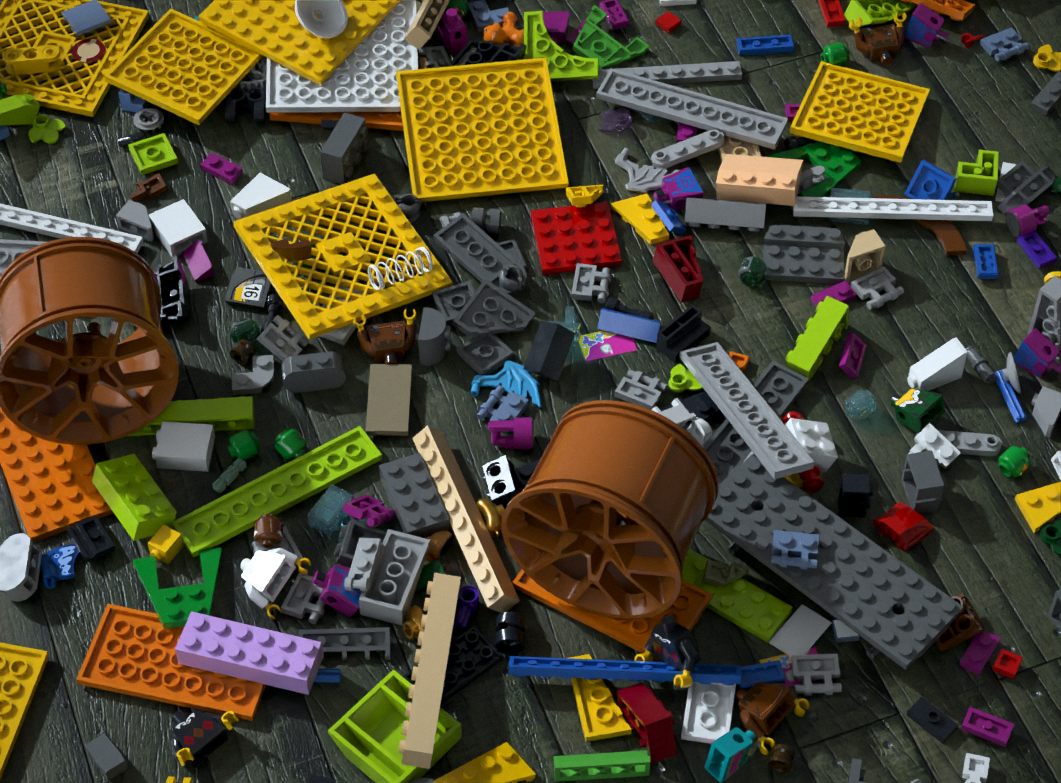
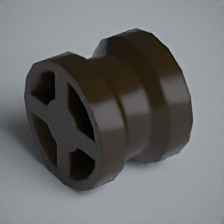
[230,339,256,365]
[768,744,795,773]

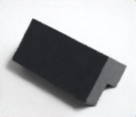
[656,305,711,363]
[523,321,575,381]

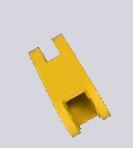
[3,45,62,75]

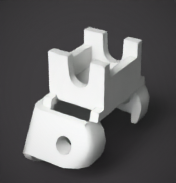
[652,398,713,448]

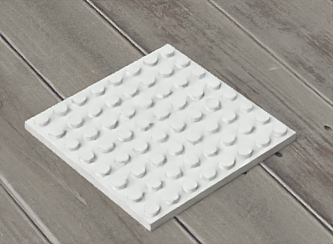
[266,0,418,113]

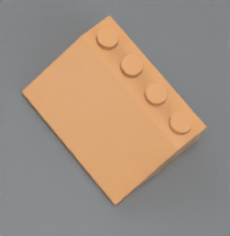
[716,154,803,206]

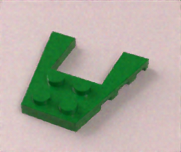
[765,142,861,197]
[133,548,222,629]

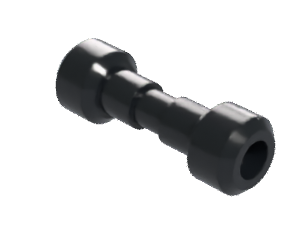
[784,136,821,150]
[260,294,283,334]
[605,297,654,320]

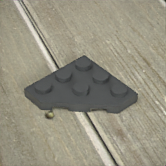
[452,279,535,336]

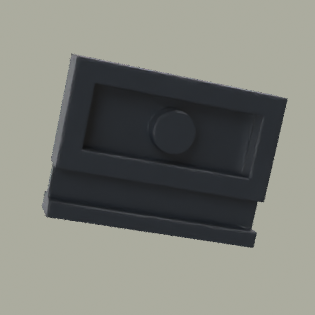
[67,515,116,563]

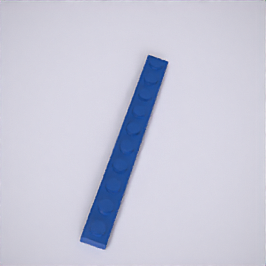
[508,656,741,686]

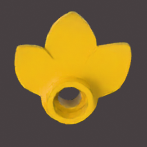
[1033,44,1061,72]

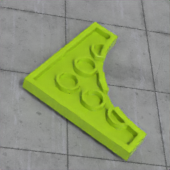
[524,11,599,82]

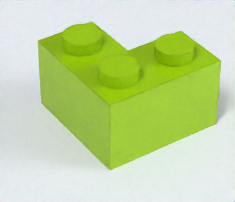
[955,150,999,196]

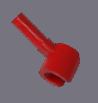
[961,33,985,48]

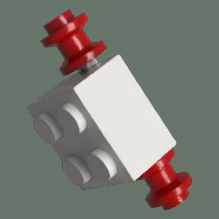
[782,412,838,493]

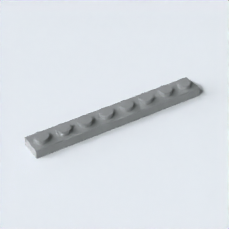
[592,61,742,89]

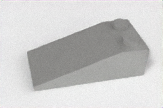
[359,529,430,626]

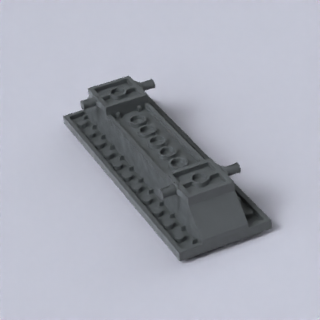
[705,455,963,670]

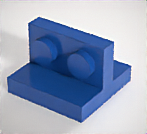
[904,160,957,200]

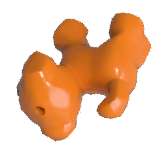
[483,12,524,47]

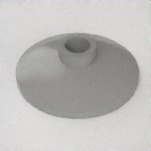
[1002,352,1021,394]

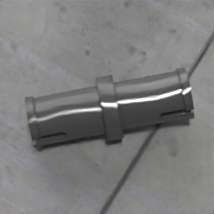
[966,346,997,383]

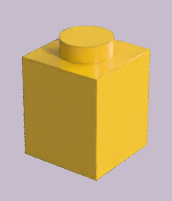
[148,524,184,565]

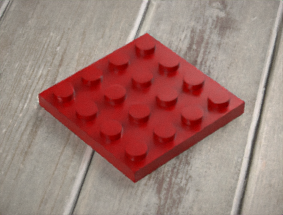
[531,202,622,275]

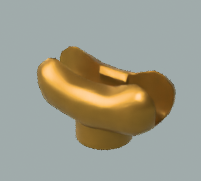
[476,498,505,538]
[403,605,425,640]

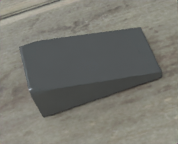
[84,733,128,781]

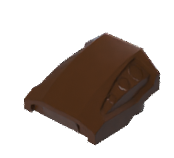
[937,593,985,651]

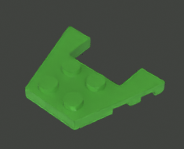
[572,5,650,70]

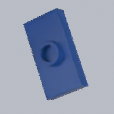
[651,200,686,235]
[973,244,999,279]
[739,660,786,691]

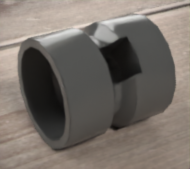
[471,207,502,235]

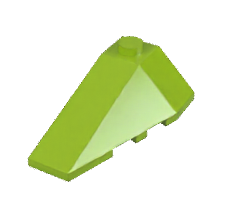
[844,0,917,27]

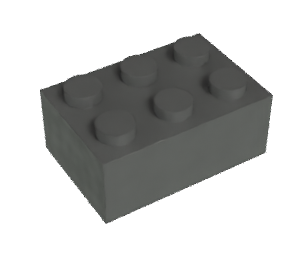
[320,112,369,184]

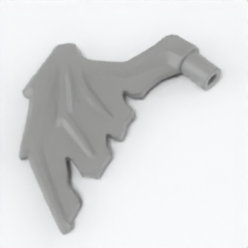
[615,148,680,194]

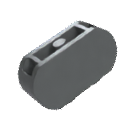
[281,351,346,393]

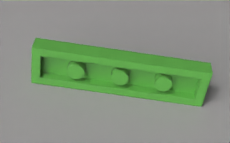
[554,750,650,782]

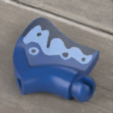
[40,543,80,589]

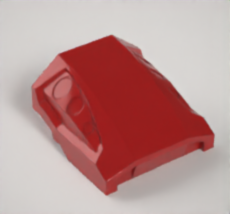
[873,502,934,551]

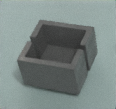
[901,451,946,513]

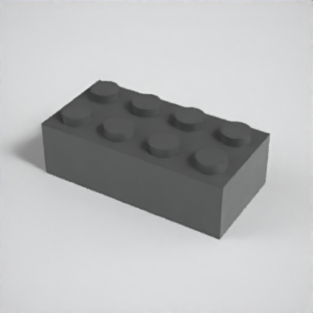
[379,453,450,540]

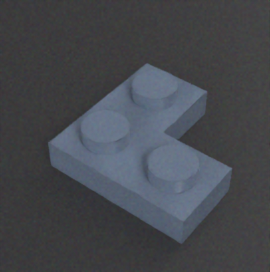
[468,0,510,32]

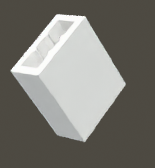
[149,199,208,257]
[152,421,215,472]

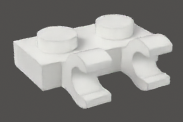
[908,423,961,469]

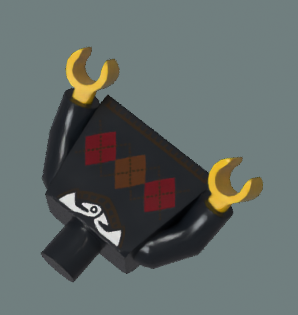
[635,615,700,688]
[171,710,239,767]

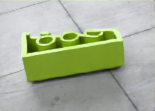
[786,296,849,381]

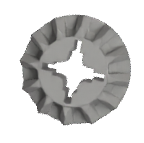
[133,108,164,132]

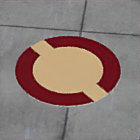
[72,39,105,62]

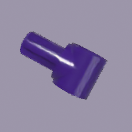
[454,585,479,630]

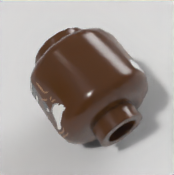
[254,514,283,548]

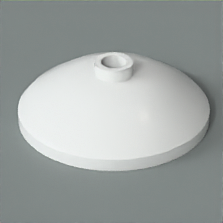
[295,0,348,39]

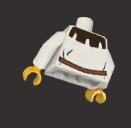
[240,548,311,620]

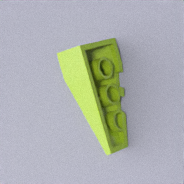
[0,94,40,125]

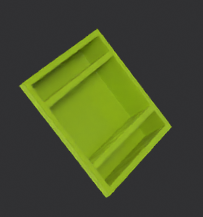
[328,670,462,783]

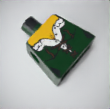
[891,388,945,433]

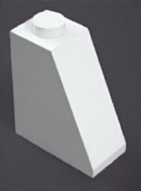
[230,173,292,219]
[907,337,967,391]

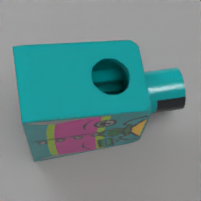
[704,727,757,783]

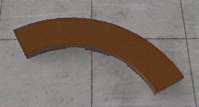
[875,195,967,256]

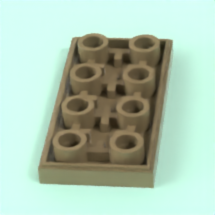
[365,364,412,436]

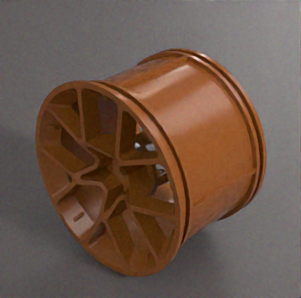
[0,237,179,445]
[501,400,719,619]

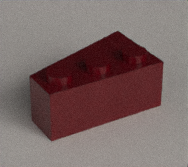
[653,235,703,303]
[617,682,677,764]

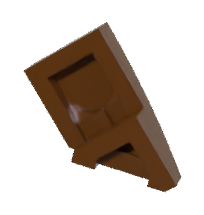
[130,173,168,202]
[270,239,312,262]

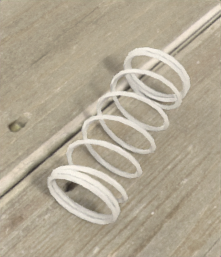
[368,247,433,290]

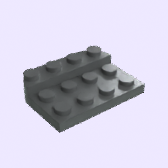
[763,225,845,284]

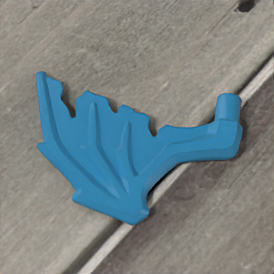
[471,360,542,408]

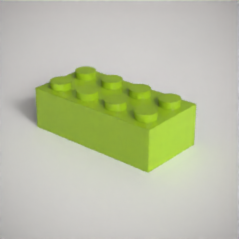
[92,454,177,541]

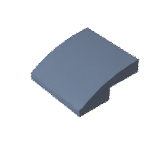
[62,0,111,36]

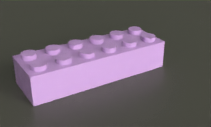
[175,611,323,695]

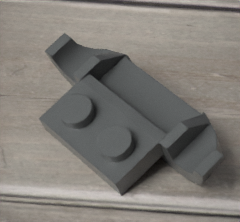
[996,160,1055,214]

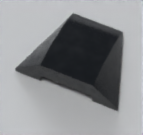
[451,39,527,66]
[154,255,191,321]

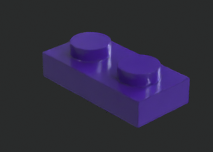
[1017,231,1057,269]

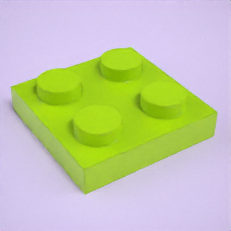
[128,133,178,175]

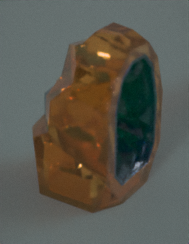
[425,529,454,562]

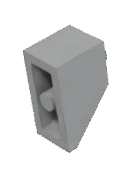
[116,200,154,242]
[1031,386,1061,438]

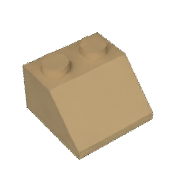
[844,229,885,283]

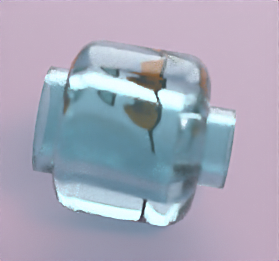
[845,390,877,421]

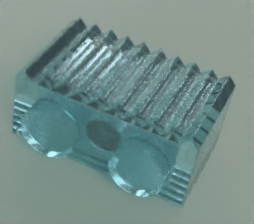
[308,484,354,536]

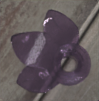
[598,107,633,132]

